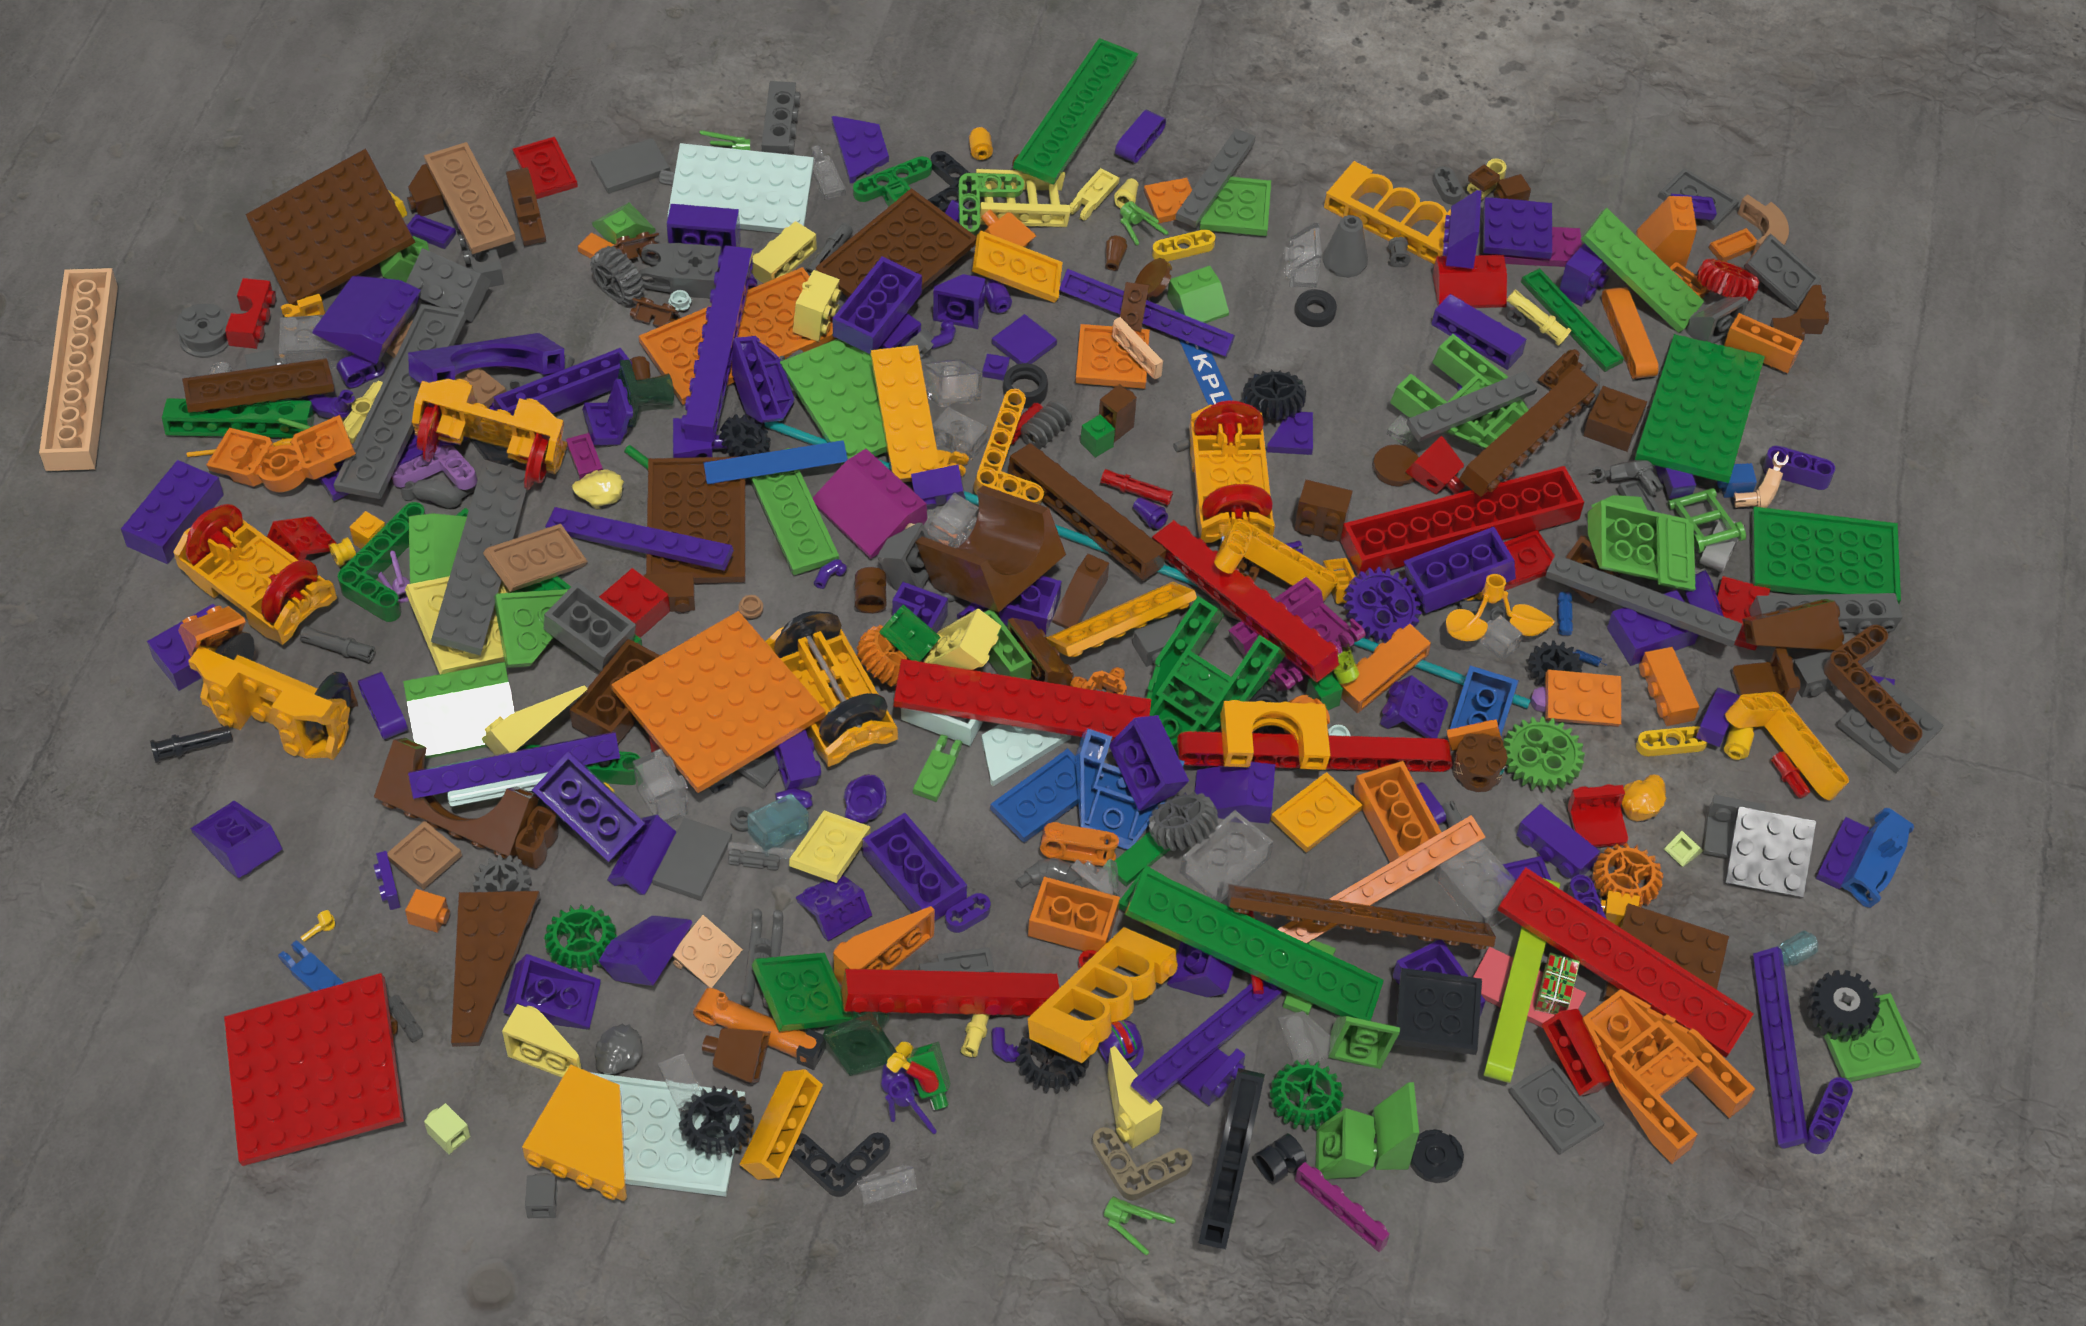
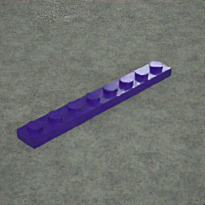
[1060,269,1235,357]
[545,507,734,571]
[408,732,620,799]
[1753,946,1808,1149]
[1131,979,1284,1104]

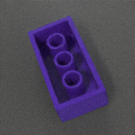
[833,256,922,354]
[121,460,224,564]
[1404,527,1516,613]
[532,752,647,862]
[863,813,967,921]

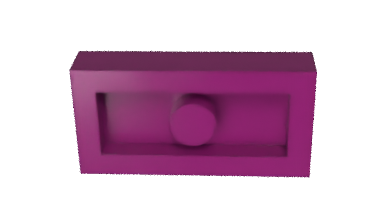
[566,433,603,480]

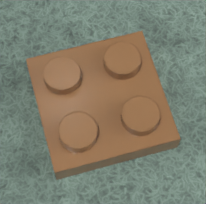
[387,821,462,890]

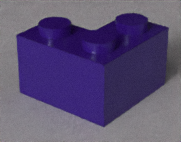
[892,582,948,633]

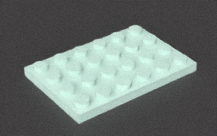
[667,143,814,233]
[592,1073,746,1197]

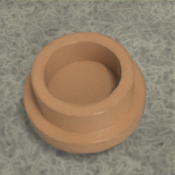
[739,595,764,619]

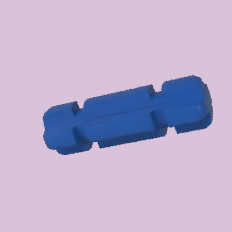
[1558,592,1573,636]

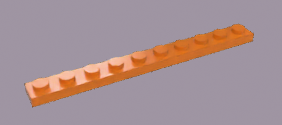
[1277,815,1485,943]

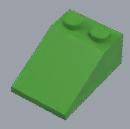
[1328,1016,1400,1069]
[1372,1082,1419,1170]

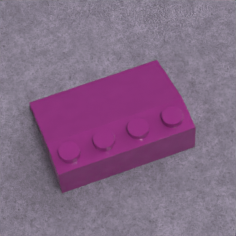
[813,449,928,559]

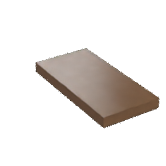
[483,524,588,592]

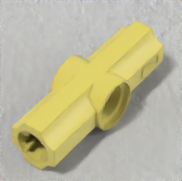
[343,381,383,444]

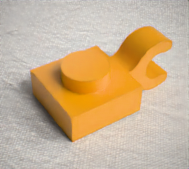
[280,294,325,323]

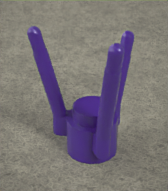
[885,1077,937,1134]

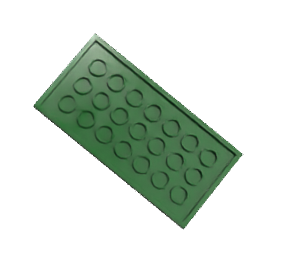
[1635,334,1765,483]

